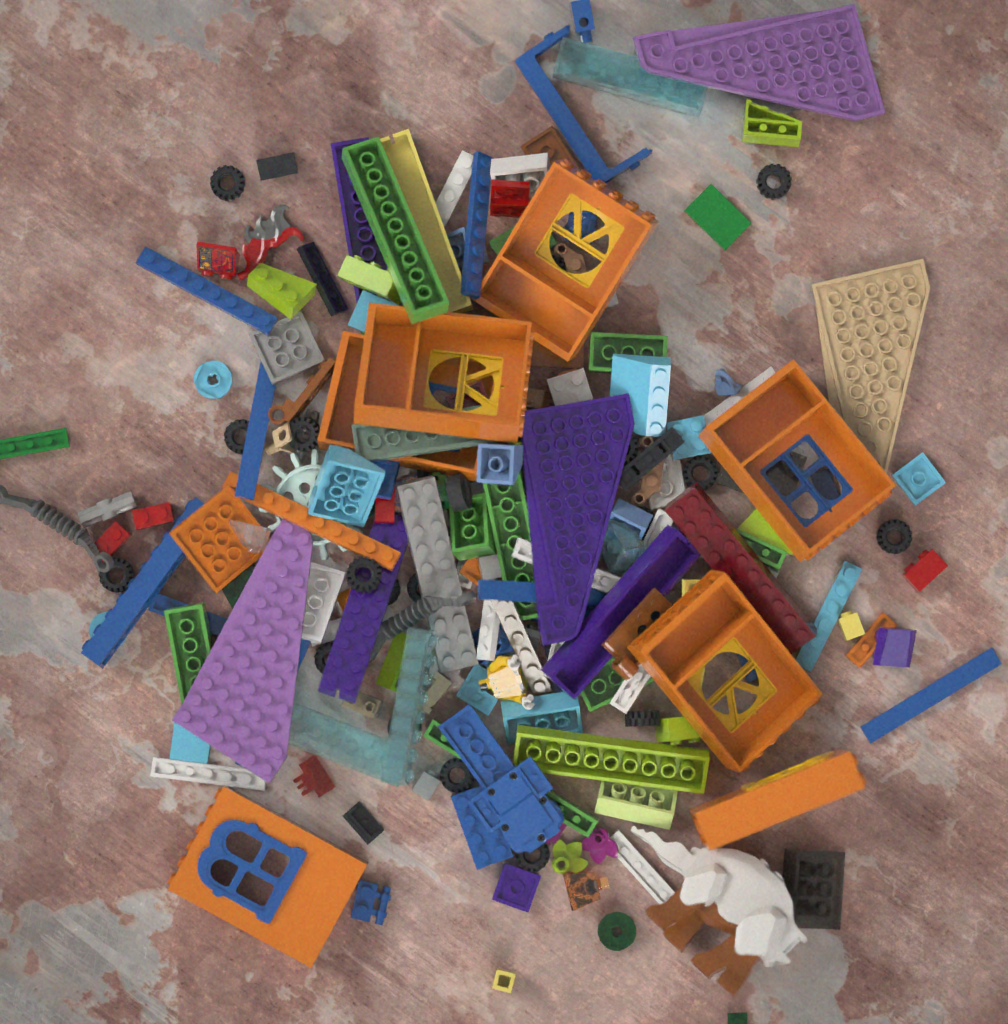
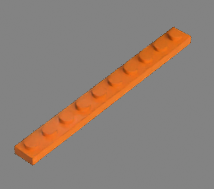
[222,471,401,571]

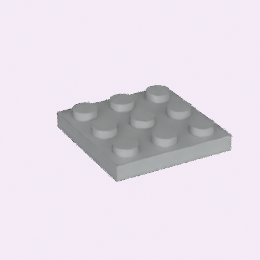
[249,311,324,386]

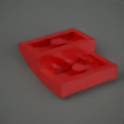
[490,180,530,218]

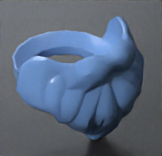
[715,369,743,396]

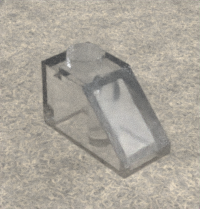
[229,519,271,554]

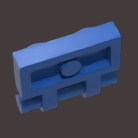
[351,880,391,925]

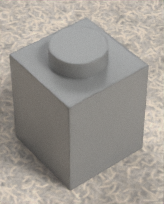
[477,554,502,580]
[412,770,440,801]

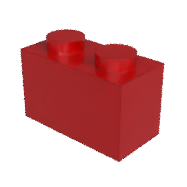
[132,502,175,530]
[95,521,132,563]
[902,549,948,593]

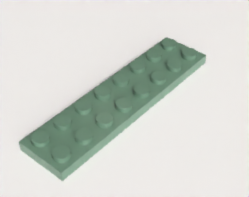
[352,405,501,462]

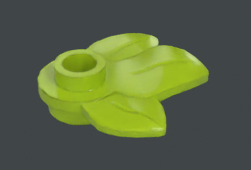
[552,839,588,874]

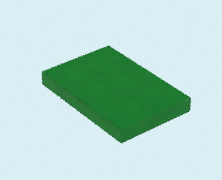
[684,184,752,251]

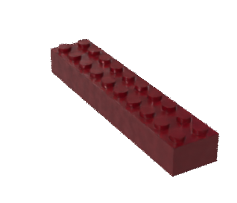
[664,482,817,654]

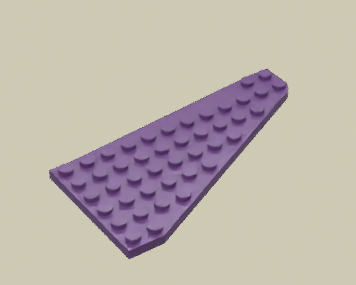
[633,4,885,121]
[172,519,313,784]

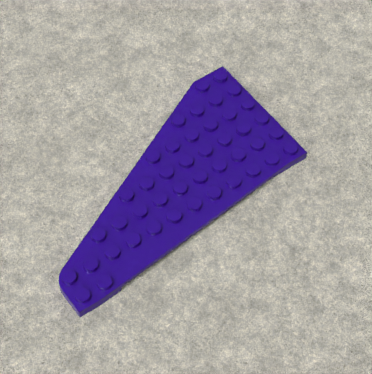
[521,393,635,646]

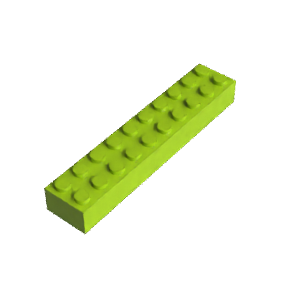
[512,725,710,794]

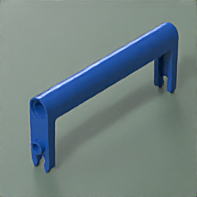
[514,25,653,184]

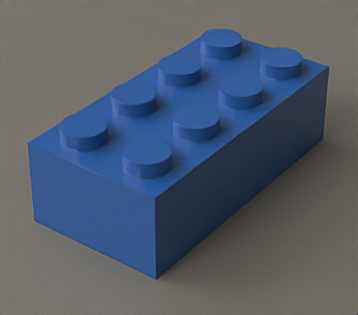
[451,785,513,870]

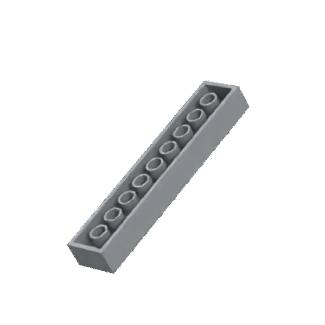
[395,475,478,673]

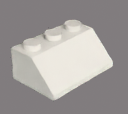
[490,153,551,200]

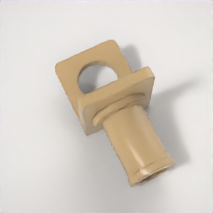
[265,423,295,456]

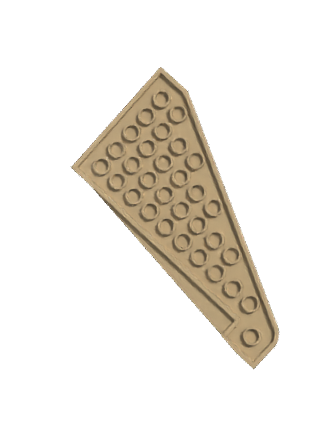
[811,259,930,492]

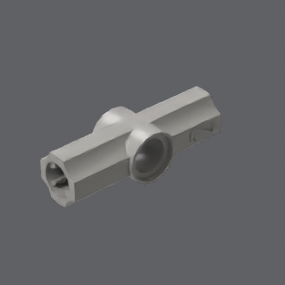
[78,491,138,528]

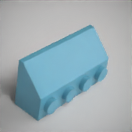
[501,692,583,744]

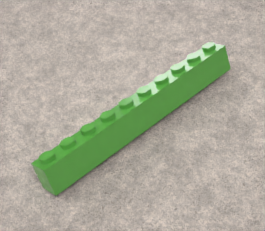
[423,718,599,838]

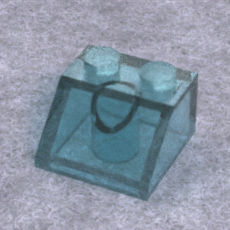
[601,519,645,574]

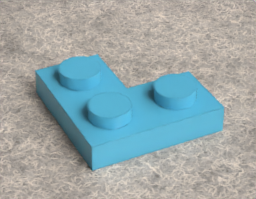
[456,664,498,716]

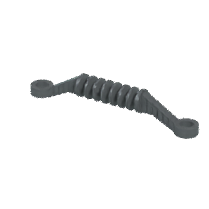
[0,485,114,573]
[369,591,477,663]

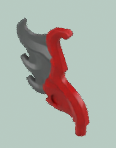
[237,205,304,280]

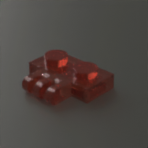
[293,755,336,797]

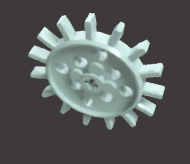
[259,449,370,560]

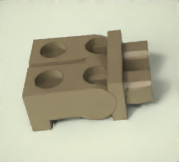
[410,670,453,720]
[341,691,384,719]

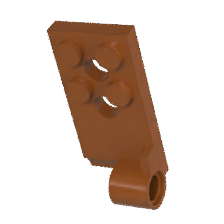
[268,357,336,426]
[601,588,672,680]

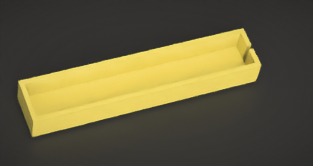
[380,129,473,314]

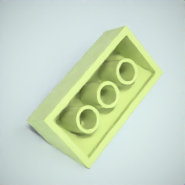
[594,781,678,830]

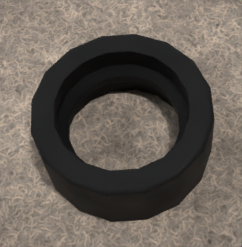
[446,473,472,512]

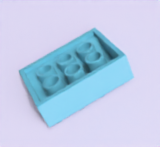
[610,354,671,437]
[308,444,386,527]

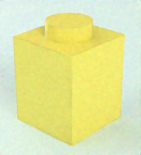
[837,610,865,641]
[492,968,516,993]

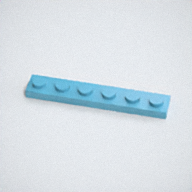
[795,561,862,672]

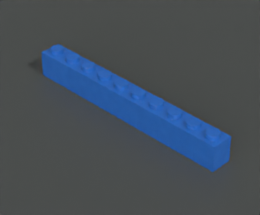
[81,497,205,669]

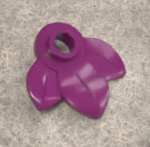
[582,827,618,864]

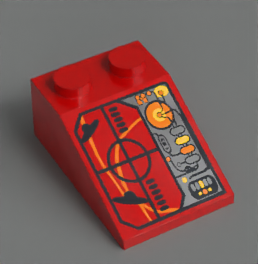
[196,241,240,280]

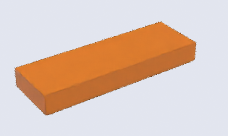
[845,612,897,668]

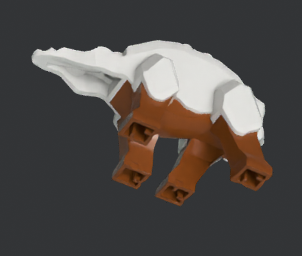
[630,826,808,999]

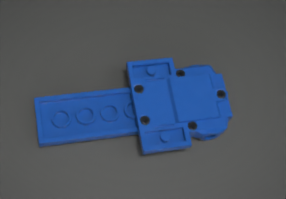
[438,704,564,853]

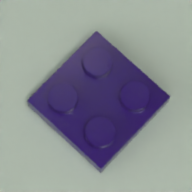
[492,863,541,912]

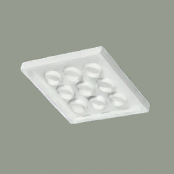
[302,562,346,644]

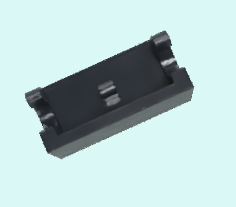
[256,152,298,181]
[343,802,384,845]

